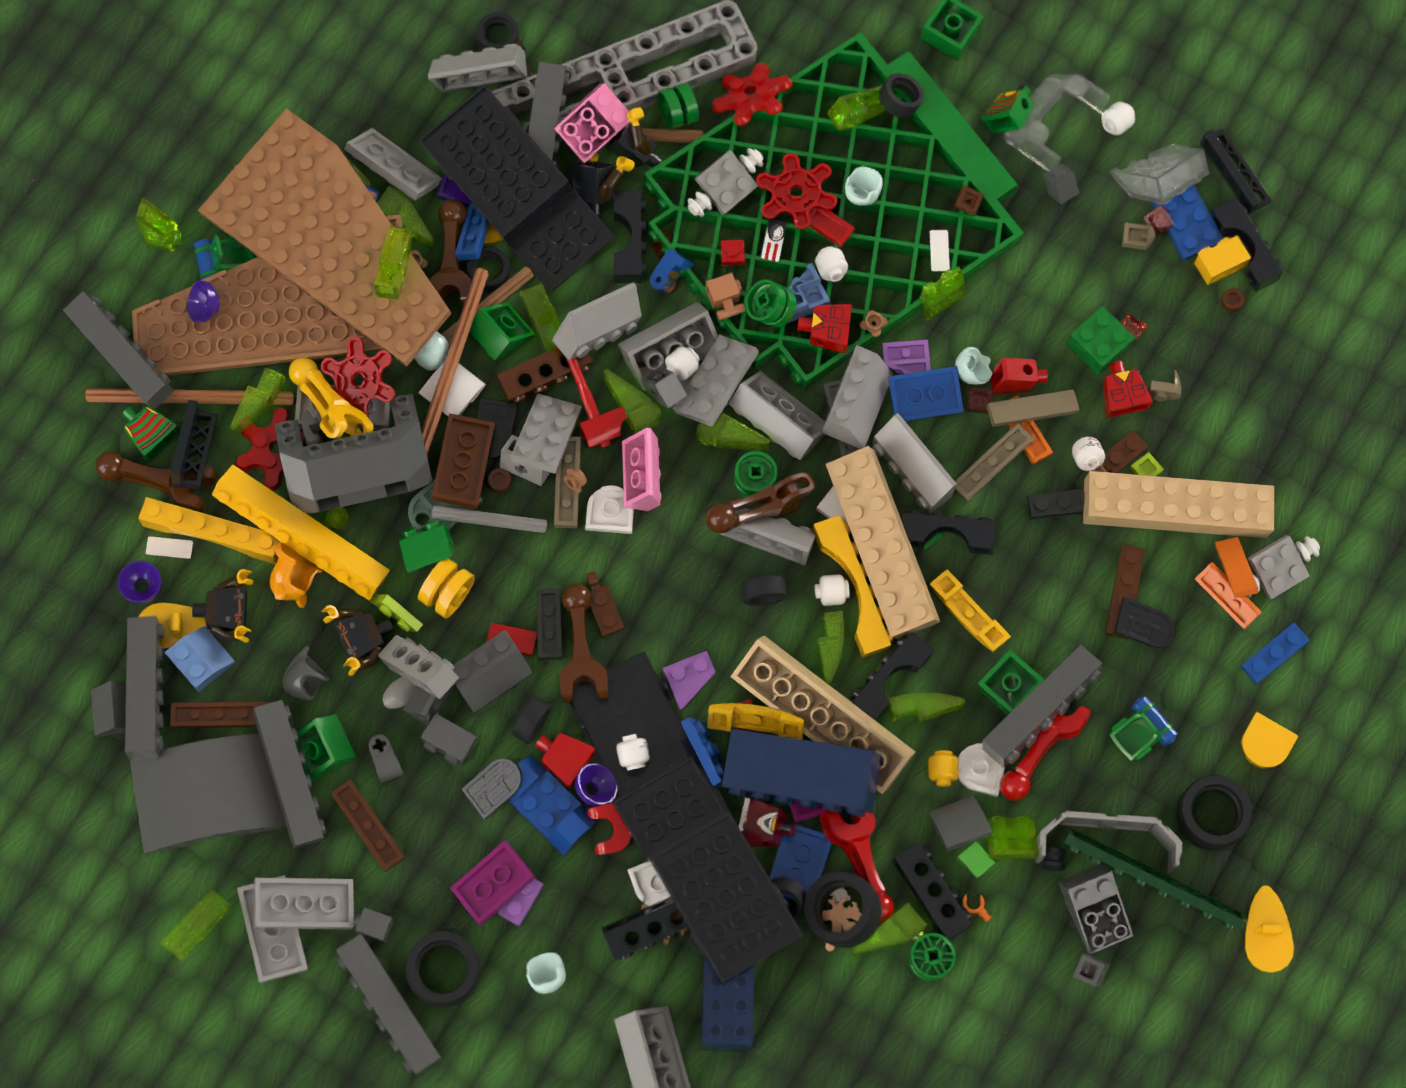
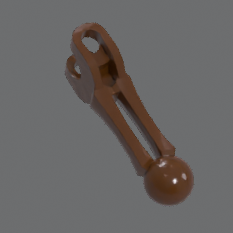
[429,199,472,304]
[95,451,217,513]
[706,473,814,534]
[559,584,609,703]

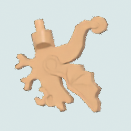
[822,896,862,951]

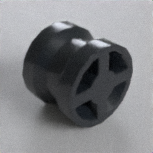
[1041,847,1067,871]

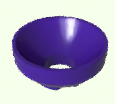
[188,280,220,323]
[118,561,162,604]
[575,763,617,807]

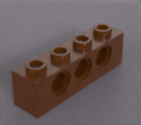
[496,347,593,404]

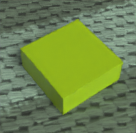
[1130,452,1164,476]

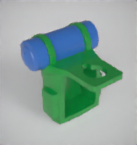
[194,235,254,280]
[1109,696,1178,762]

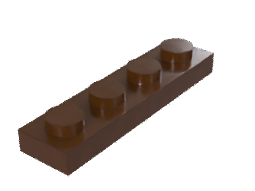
[1105,544,1145,639]
[170,701,268,728]
[331,779,405,872]

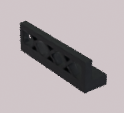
[1200,128,1272,215]
[170,400,218,490]

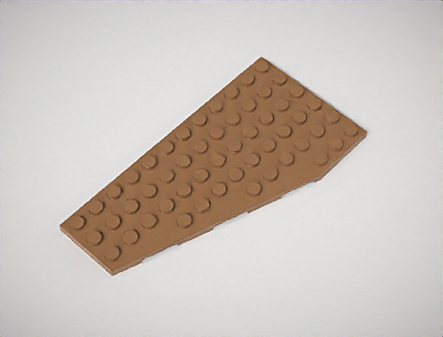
[198,109,451,366]
[132,214,403,376]

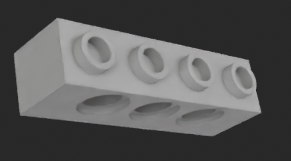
[378,635,459,699]

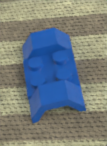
[508,755,598,856]

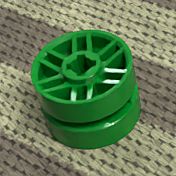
[657,82,699,130]
[745,279,796,327]
[734,451,777,498]
[908,933,956,982]

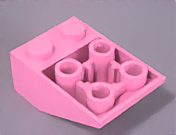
[554,83,629,163]

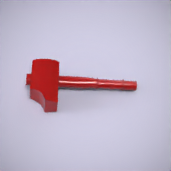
[566,357,627,449]

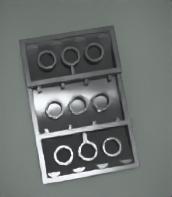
[130,733,287,855]

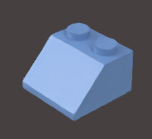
[165,626,236,693]

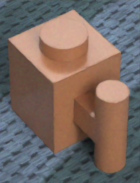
[705,273,745,320]

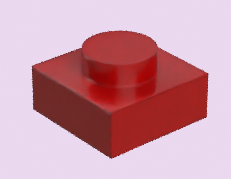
[721,240,745,265]

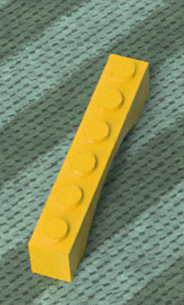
[138,497,280,564]
[812,515,893,659]

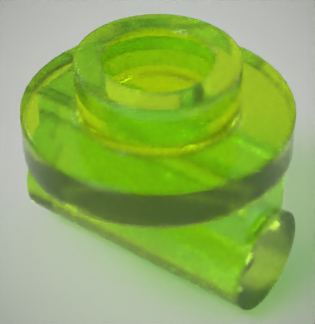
[322,507,348,529]

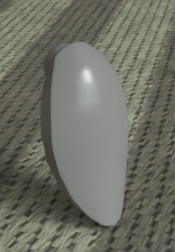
[383,677,416,709]

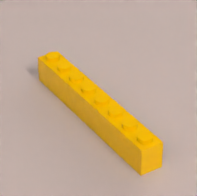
[212,464,390,601]

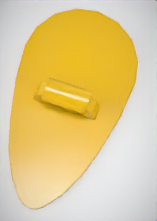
[139,603,214,649]
[1245,885,1294,973]

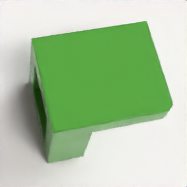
[955,841,995,878]

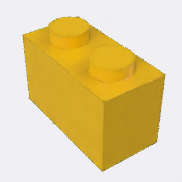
[1194,236,1251,285]

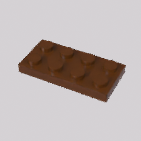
[431,413,495,509]

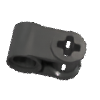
[369,735,404,784]

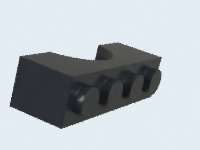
[614,190,646,283]
[1211,198,1283,292]
[902,510,996,555]
[851,632,934,721]

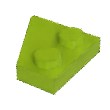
[370,594,423,632]

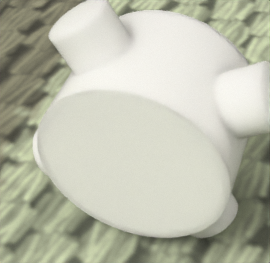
[829,887,851,905]

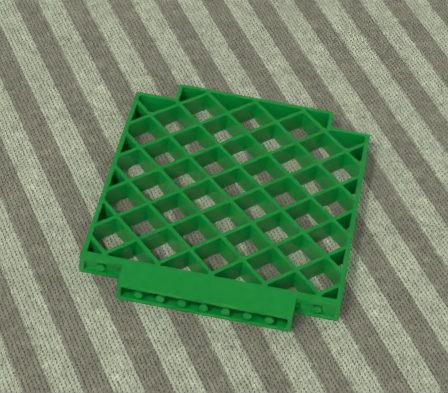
[643,32,1024,390]

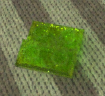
[920,266,965,321]
[986,816,1039,859]

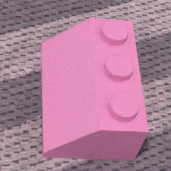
[622,428,661,511]

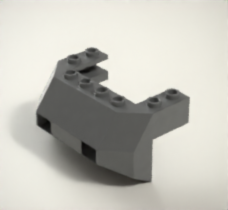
[274,394,433,513]

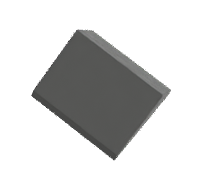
[91,681,126,737]
[403,685,453,726]

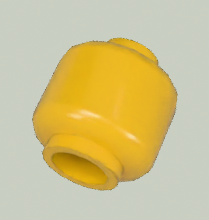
[928,750,959,787]

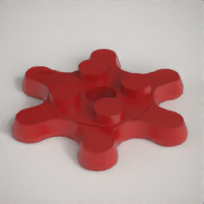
[712,63,792,126]
[756,153,837,230]
[321,336,395,418]
[236,408,305,491]

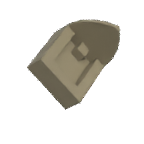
[1122,223,1156,250]
[1147,370,1181,401]

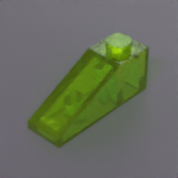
[827,86,896,131]
[377,186,435,250]
[136,198,181,252]
[603,369,662,434]
[696,412,771,451]
[851,903,927,957]

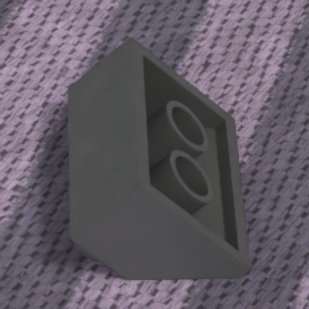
[453,630,533,714]

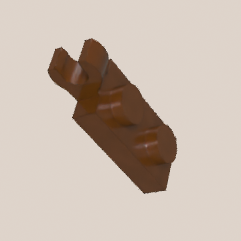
[1094,430,1149,473]
[586,571,624,638]

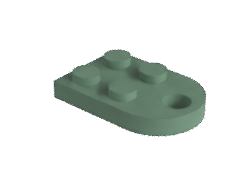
[408,480,483,529]

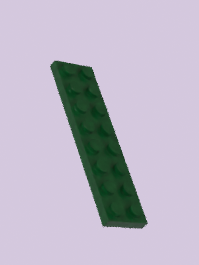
[1064,827,1247,931]

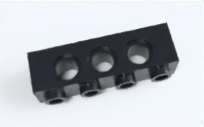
[892,842,972,940]
[602,897,690,960]

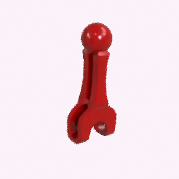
[1000,706,1091,801]
[587,803,632,855]
[820,810,894,923]

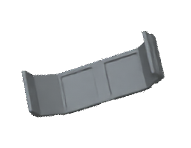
[1034,811,1182,873]

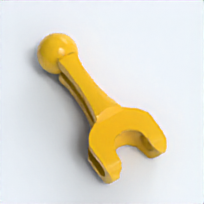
[289,358,374,439]

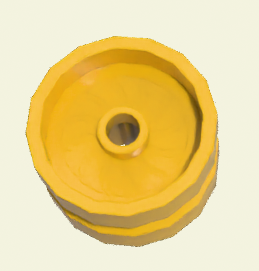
[418,558,475,619]

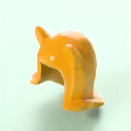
[270,542,322,608]

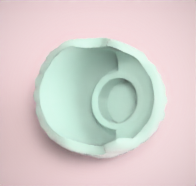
[845,167,883,206]
[414,331,449,371]
[955,347,992,385]
[527,953,566,994]

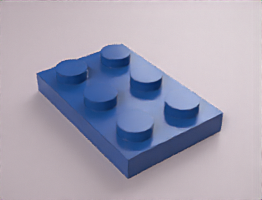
[1152,184,1224,261]
[888,366,964,421]
[681,717,725,788]
[769,825,831,901]

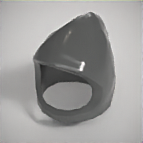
[282,646,330,700]

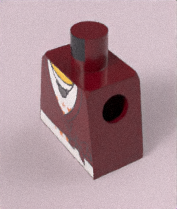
[738,797,796,848]

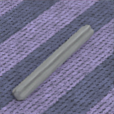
[431,506,547,533]

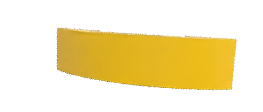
[930,569,1011,652]
[707,703,804,740]

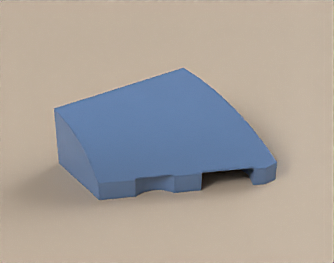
[788,263,831,323]

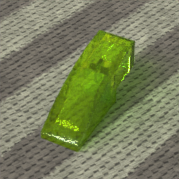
[374,226,413,300]
[519,283,561,352]
[230,368,286,434]
[817,611,844,685]
[888,693,965,723]
[160,890,232,961]

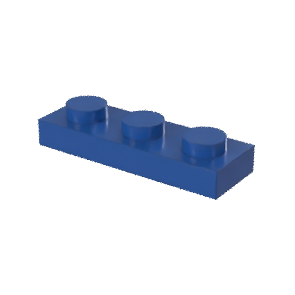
[455,204,490,260]
[1240,623,1310,685]

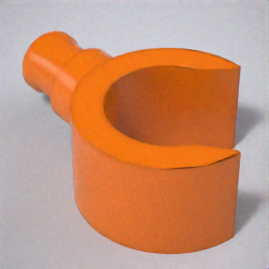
[961,895,992,923]

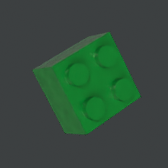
[921,0,984,61]
[1067,306,1135,376]
[978,650,1045,716]

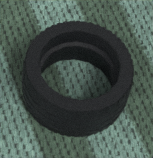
[1176,775,1252,851]
[803,871,882,948]
[406,931,481,1008]

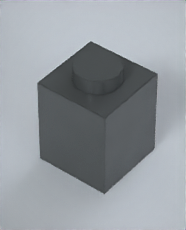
[1043,163,1080,204]
[354,907,394,944]
[1073,954,1110,987]

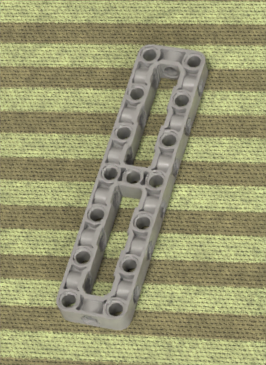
[492,0,757,142]

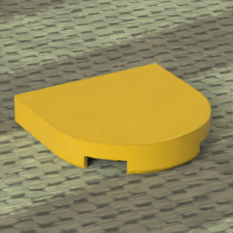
[1241,712,1298,768]

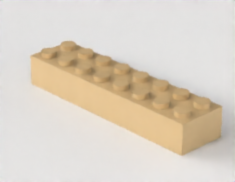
[826,446,940,640]
[1083,471,1274,538]
[731,636,915,794]

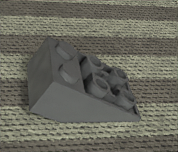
[1059,864,1133,954]

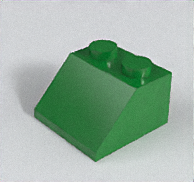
[470,302,536,360]
[399,519,455,572]
[295,714,356,782]

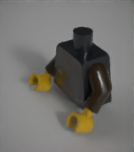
[606,107,662,168]
[570,153,634,215]
[192,569,253,643]
[321,605,394,676]

